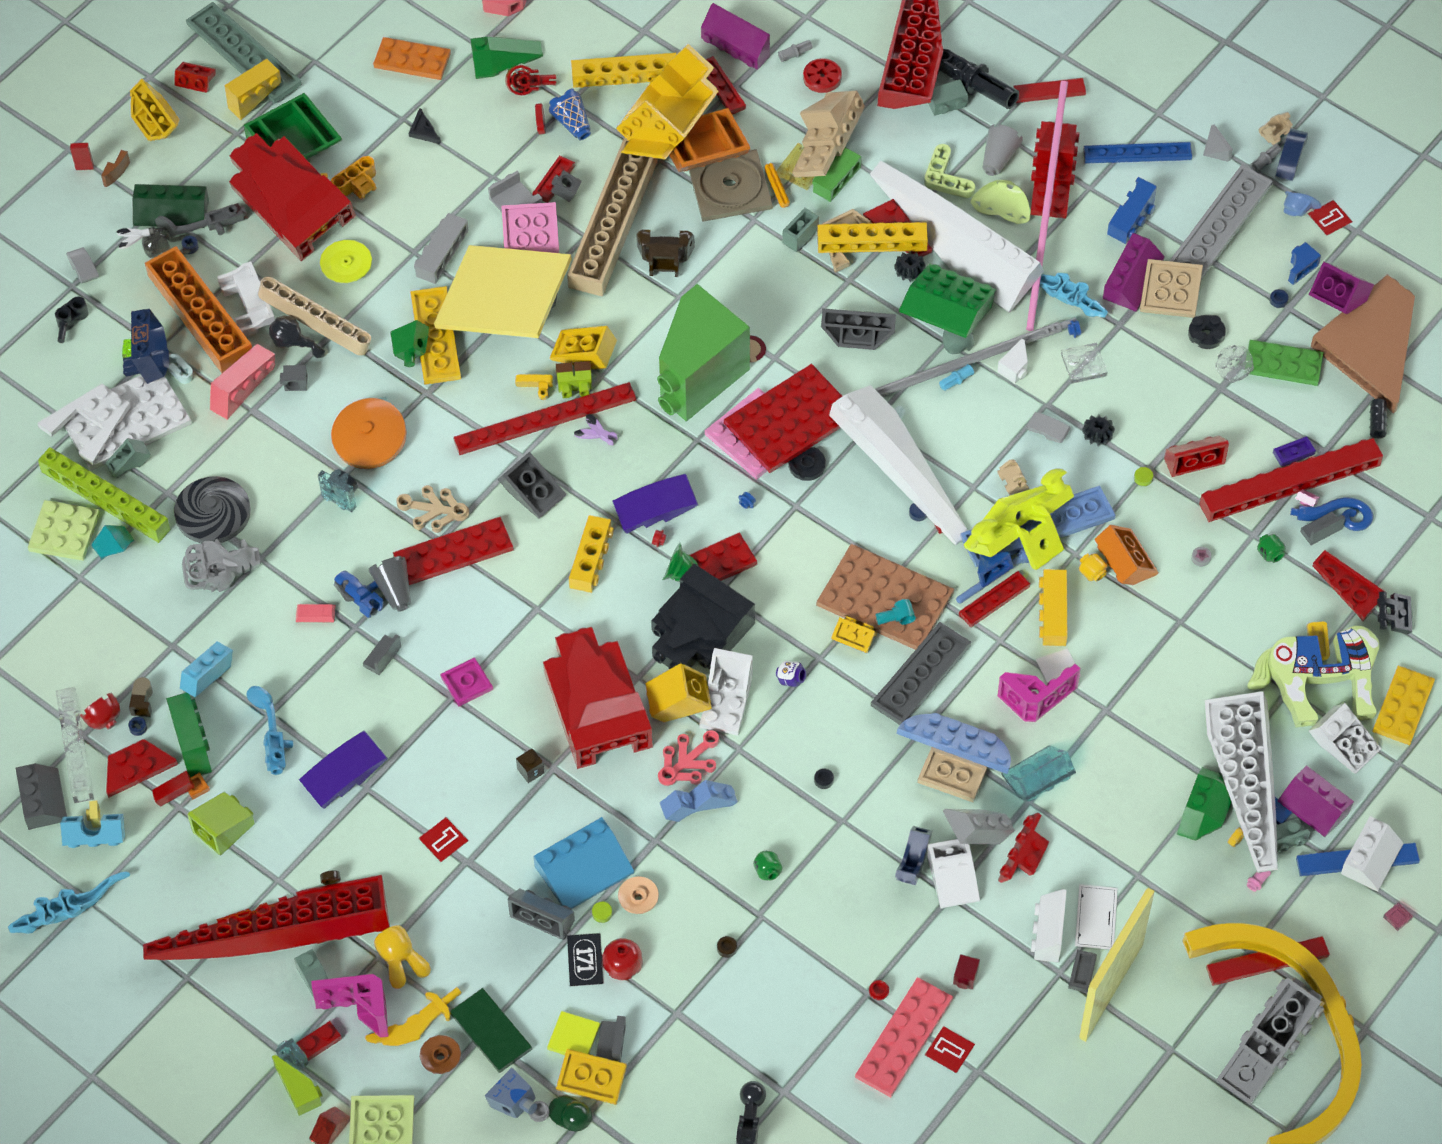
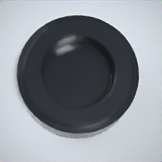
[814,768,834,789]

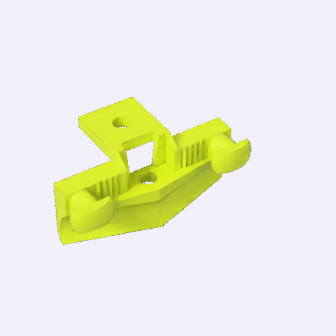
[963,468,1074,570]

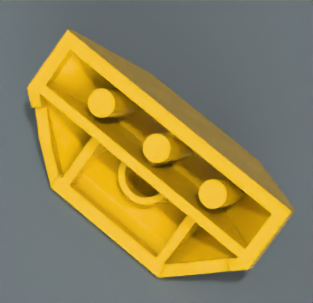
[130,78,180,141]

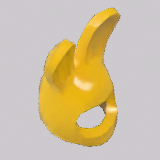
[374,925,431,989]

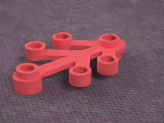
[658,730,719,786]

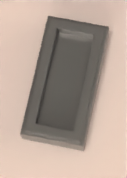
[1068,949,1097,993]

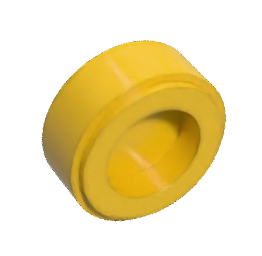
[1227,827,1244,847]

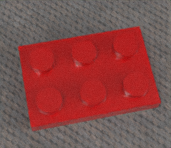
[690,532,757,581]

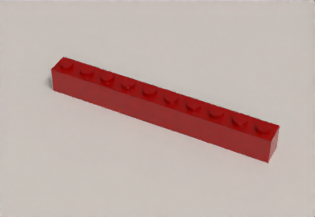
[1199,438,1383,522]

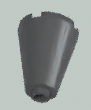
[369,556,411,612]

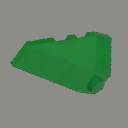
[470,36,543,79]

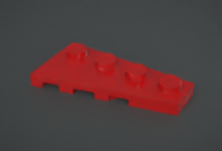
[863,199,932,257]
[1312,550,1387,622]

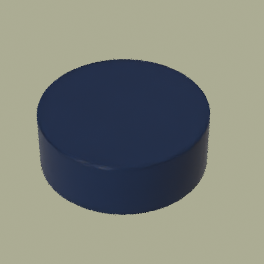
[1269,289,1289,308]
[909,503,927,521]

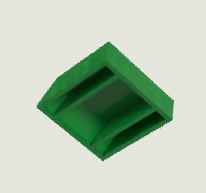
[244,93,342,160]
[899,264,997,338]

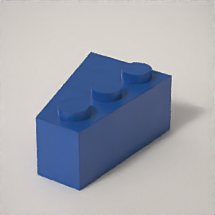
[1107,177,1157,244]

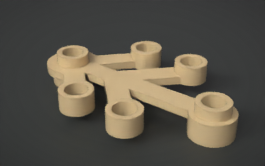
[396,485,469,533]

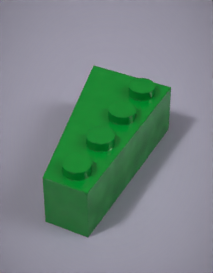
[166,692,212,778]

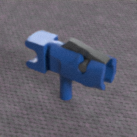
[334,570,383,618]

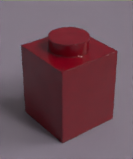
[953,954,980,990]

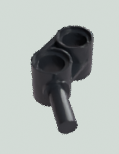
[55,296,89,343]

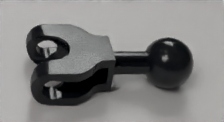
[736,1081,766,1144]

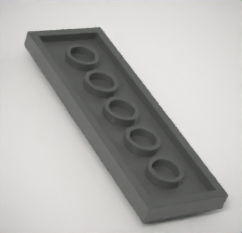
[871,622,971,725]

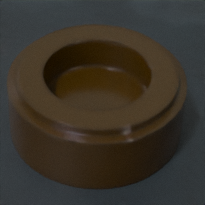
[320,870,341,885]
[717,936,737,958]

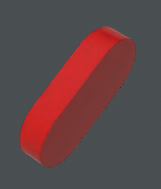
[535,103,546,135]

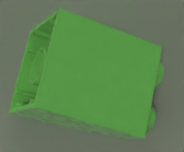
[657,284,750,422]

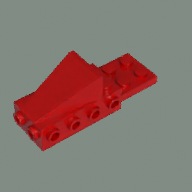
[1030,121,1080,219]

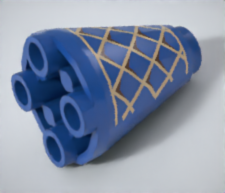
[549,88,591,141]

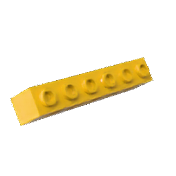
[571,53,676,88]
[817,222,928,253]

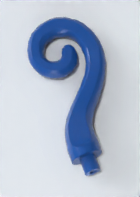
[1290,497,1373,531]

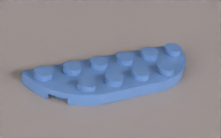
[897,713,1011,774]

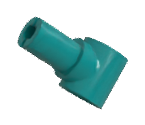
[875,599,916,625]

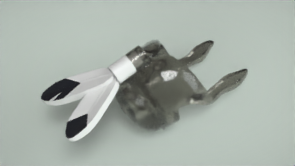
[116,227,191,258]

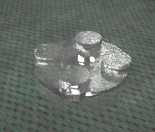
[1215,345,1254,383]

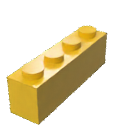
[1039,569,1067,646]

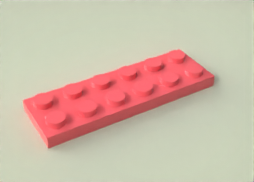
[855,977,953,1098]

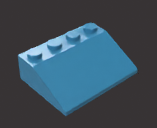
[533,817,634,909]

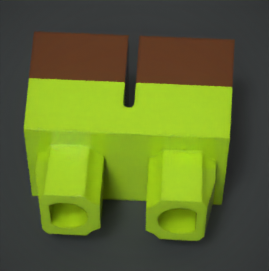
[555,361,592,398]

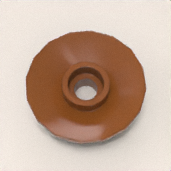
[419,1035,461,1074]

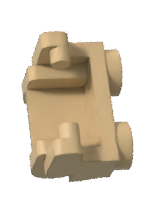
[1259,112,1293,145]
[997,459,1029,495]

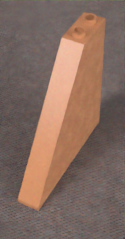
[1311,274,1415,414]

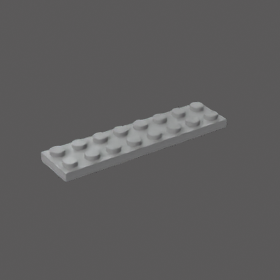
[1170,164,1272,280]

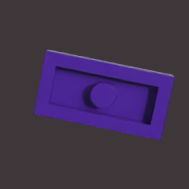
[1273,436,1316,467]

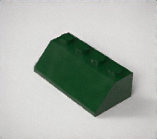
[132,184,209,228]

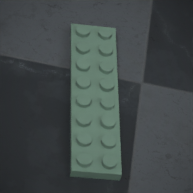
[186,2,302,104]

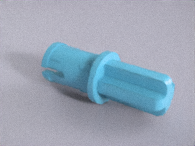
[939,364,974,391]

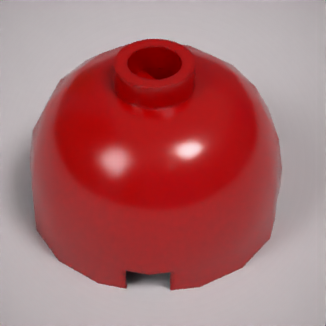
[80,692,121,730]
[602,938,643,980]

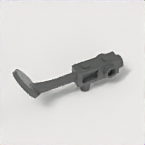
[155,203,246,237]

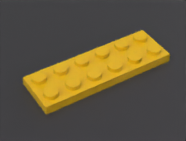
[410,286,461,385]

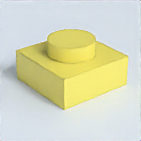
[86,800,101,828]

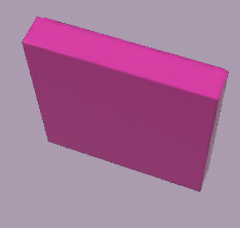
[440,657,493,707]

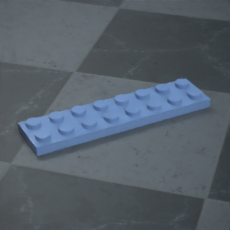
[960,486,1116,567]

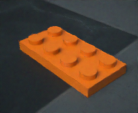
[373,37,451,80]

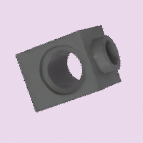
[551,170,582,202]
[280,365,308,391]

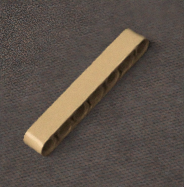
[258,277,371,355]

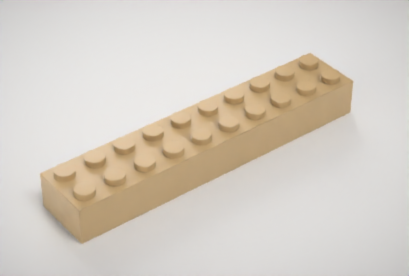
[567,137,659,297]

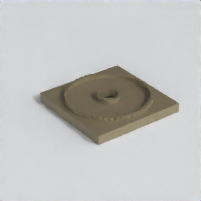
[688,149,772,222]

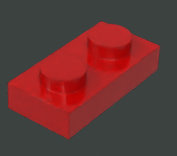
[295,1021,342,1062]

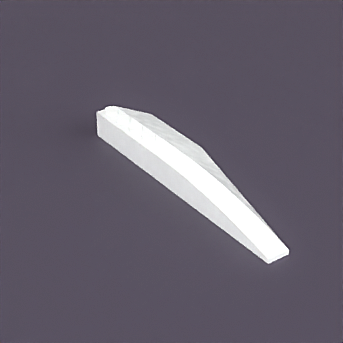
[870,161,1044,313]

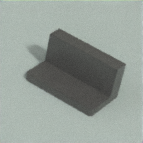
[1300,511,1345,545]
[363,634,401,676]
[596,1016,626,1062]

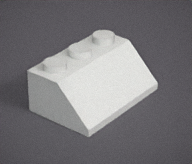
[1341,816,1403,892]
[1031,889,1066,962]

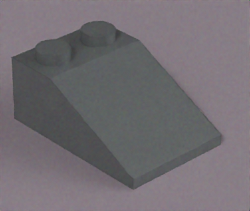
[497,452,567,519]

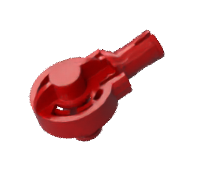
[505,65,556,96]

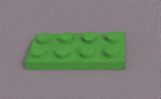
[1244,340,1323,386]

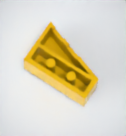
[224,59,281,120]

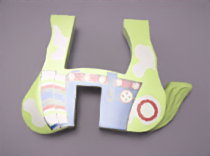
[1247,626,1379,728]

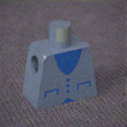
[485,1068,537,1118]

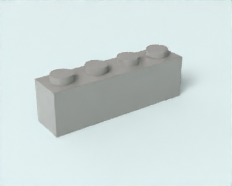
[414,213,469,284]

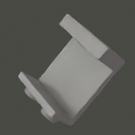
[488,171,543,213]

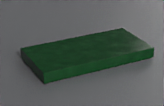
[450,988,532,1073]

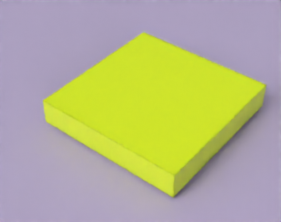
[547,1011,600,1055]

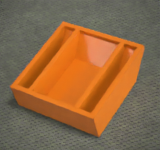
[669,108,750,172]

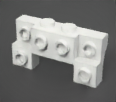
[217,261,275,337]

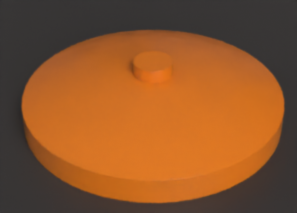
[331,398,407,469]

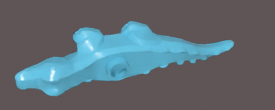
[1040,273,1108,318]
[8,872,130,934]

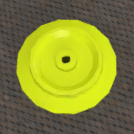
[320,240,372,283]

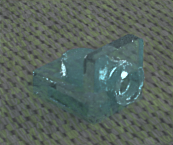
[275,1038,309,1068]

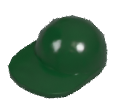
[549,1096,592,1132]

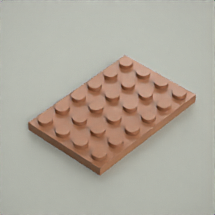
[816,544,954,650]

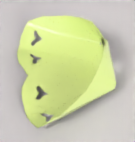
[970,180,1031,224]

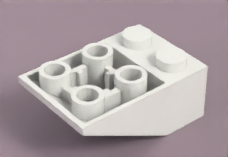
[1309,703,1381,774]
[927,839,980,909]

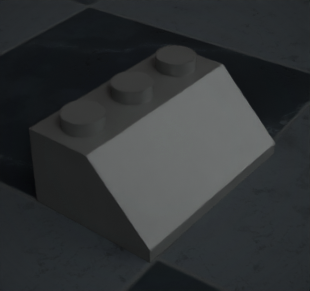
[15,763,67,830]
[507,888,575,940]

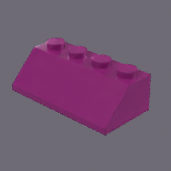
[701,3,770,70]
[1103,233,1165,312]

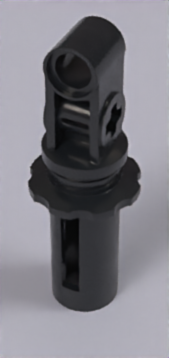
[939,49,1019,109]

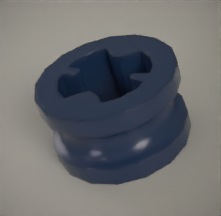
[181,236,199,254]
[128,717,147,736]

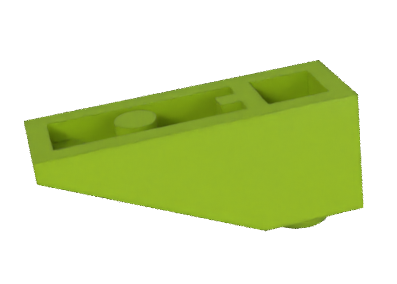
[272,1055,323,1116]

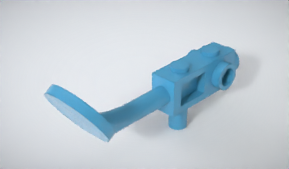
[246,686,293,775]

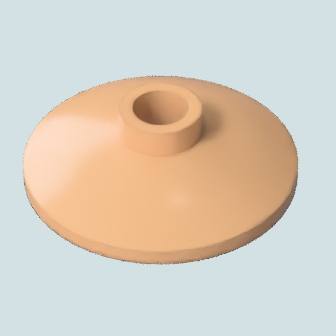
[618,876,659,914]

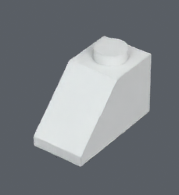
[998,339,1028,384]

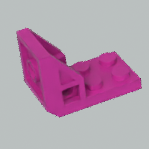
[997,664,1081,722]
[311,974,388,1038]

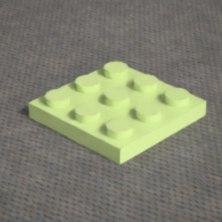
[28,500,100,561]
[349,1095,415,1144]

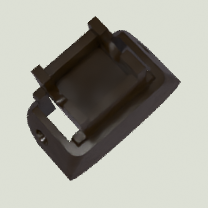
[636,230,695,277]

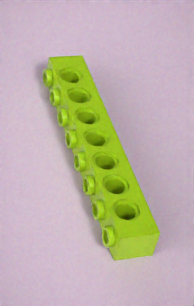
[38,447,171,543]

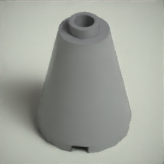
[982,124,1023,176]

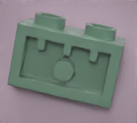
[1276,818,1310,853]

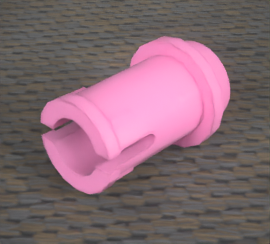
[1247,871,1271,892]

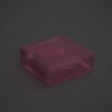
[1383,902,1413,931]

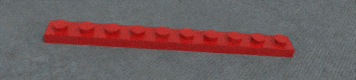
[453,382,636,455]

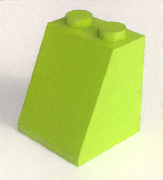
[187,791,255,856]

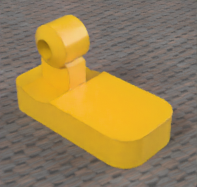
[515,374,553,400]
[1306,621,1330,661]

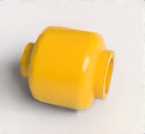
[1079,553,1107,582]

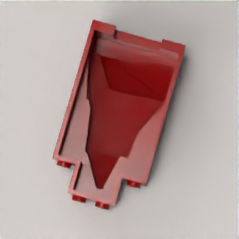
[229,133,356,262]
[543,627,653,769]

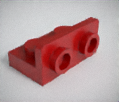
[174,62,216,93]

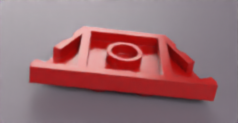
[106,739,178,798]

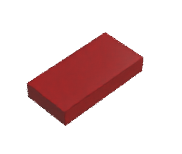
[70,143,94,170]

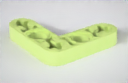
[924,144,975,198]

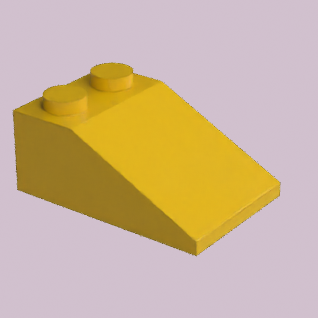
[550,326,617,369]

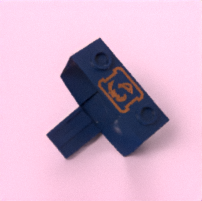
[123,308,169,384]

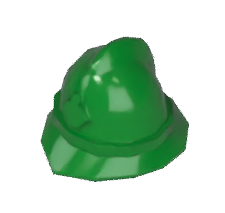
[662,542,698,582]

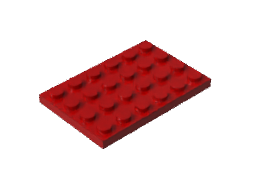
[724,363,843,473]

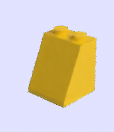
[645,663,712,722]

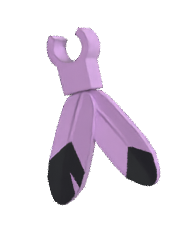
[574,414,618,446]

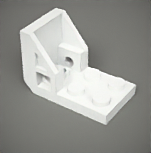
[699,648,753,736]

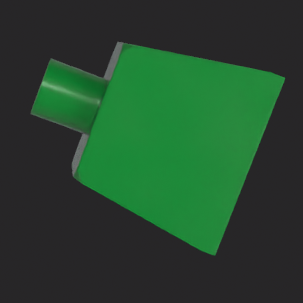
[390,320,429,367]

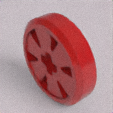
[803,58,842,93]

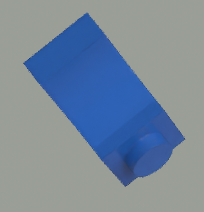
[1288,242,1321,285]

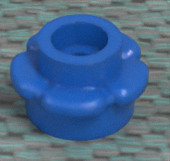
[1068,320,1081,338]
[738,492,756,509]

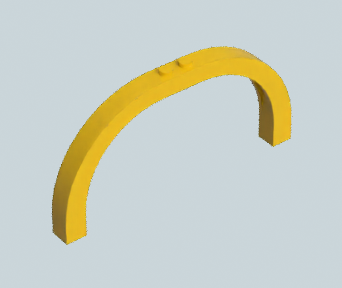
[1182,923,1362,1144]

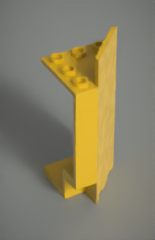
[616,44,719,159]

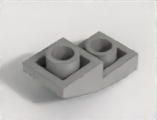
[66,247,99,284]
[1026,412,1071,443]

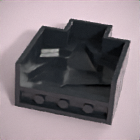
[651,564,755,669]

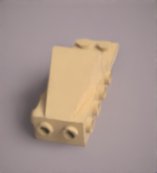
[792,91,865,177]

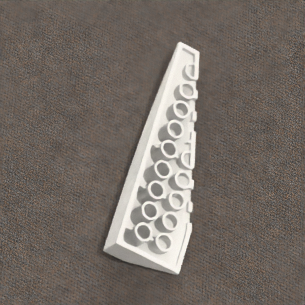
[829,385,968,546]
[1205,691,1278,873]

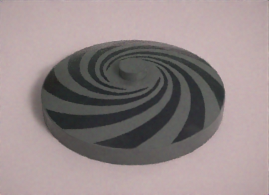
[174,476,251,544]

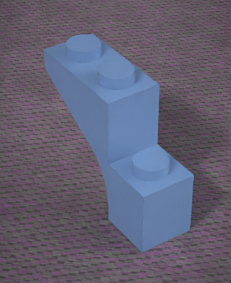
[660,780,738,822]

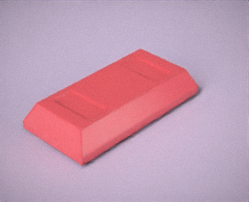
[296,604,336,622]

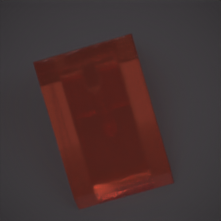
[309,1106,350,1144]

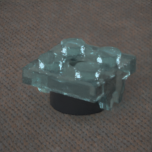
[318,469,358,512]

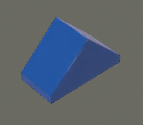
[977,552,1013,588]

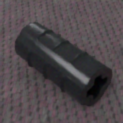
[1369,399,1388,439]

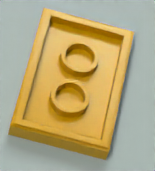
[556,1049,627,1105]

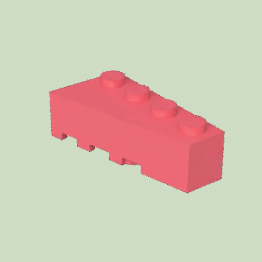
[210,344,275,420]

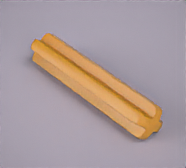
[764,163,790,208]

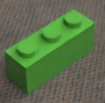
[812,147,862,202]

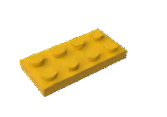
[1372,665,1435,745]

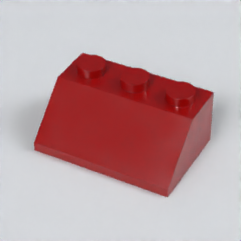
[1164,436,1229,477]

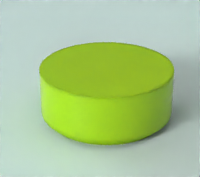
[1134,467,1153,486]
[592,901,612,923]

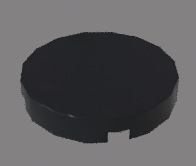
[788,448,826,481]

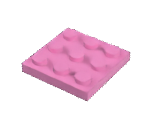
[502,202,559,253]

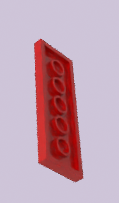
[393,516,514,585]

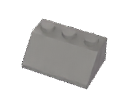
[943,809,1015,844]

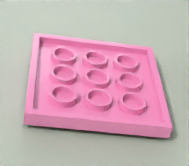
[705,388,767,480]

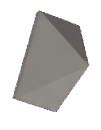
[1203,124,1233,162]

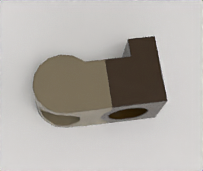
[129,677,153,717]

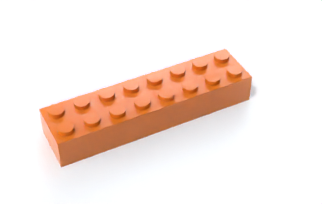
[145,246,252,373]

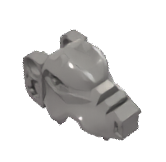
[182,539,260,592]

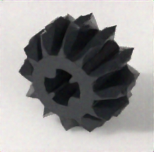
[894,251,926,282]
[1082,414,1115,446]

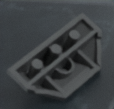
[821,308,896,350]

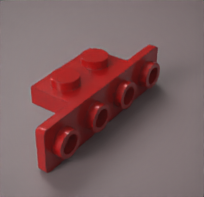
[998,812,1049,883]

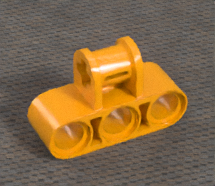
[331,156,377,199]

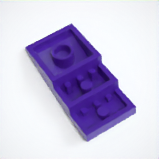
[612,474,698,534]
[299,731,388,809]

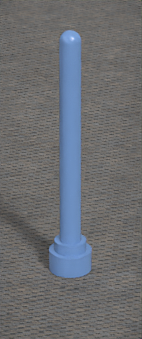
[956,547,1029,603]

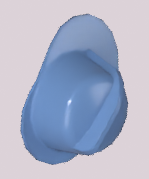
[1283,191,1322,217]

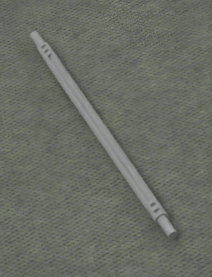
[875,317,1077,397]

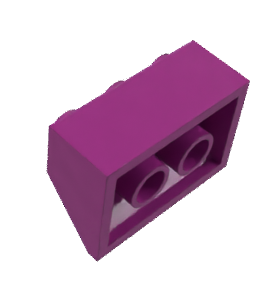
[1308,261,1374,314]
[1278,765,1354,837]

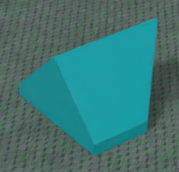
[91,525,134,560]

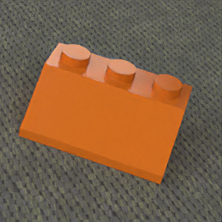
[1094,525,1159,585]

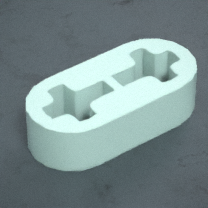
[167,354,194,384]

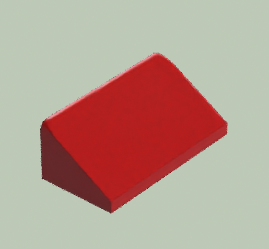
[152,771,195,807]

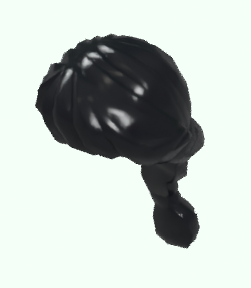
[269,315,325,358]

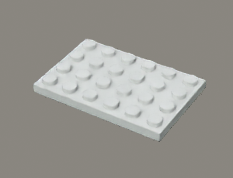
[64,375,192,471]

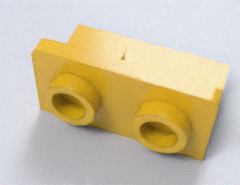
[831,616,877,653]

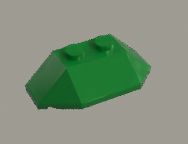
[1177,767,1232,841]

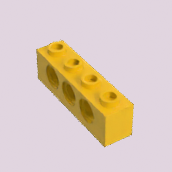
[569,515,614,593]

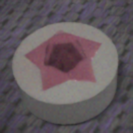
[1192,547,1211,567]

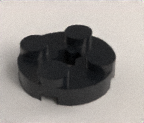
[1188,315,1226,349]

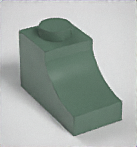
[105,438,151,478]

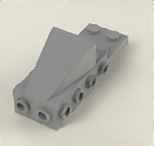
[1216,977,1325,1105]

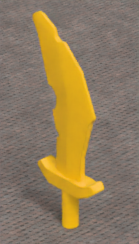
[365,987,461,1046]

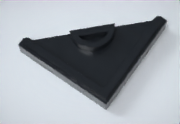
[408,108,441,144]

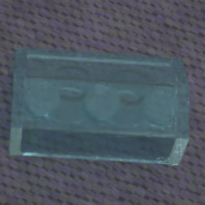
[1001,745,1076,802]

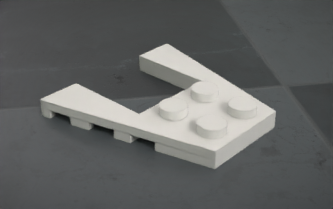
[37,384,131,466]

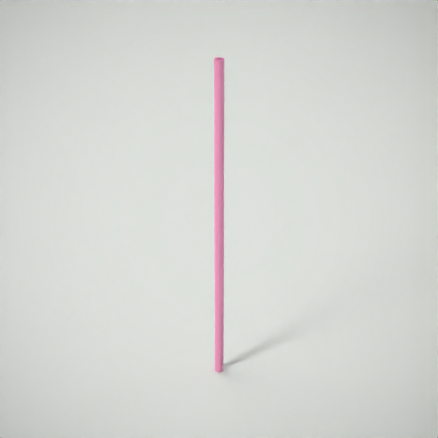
[1026,81,1068,331]

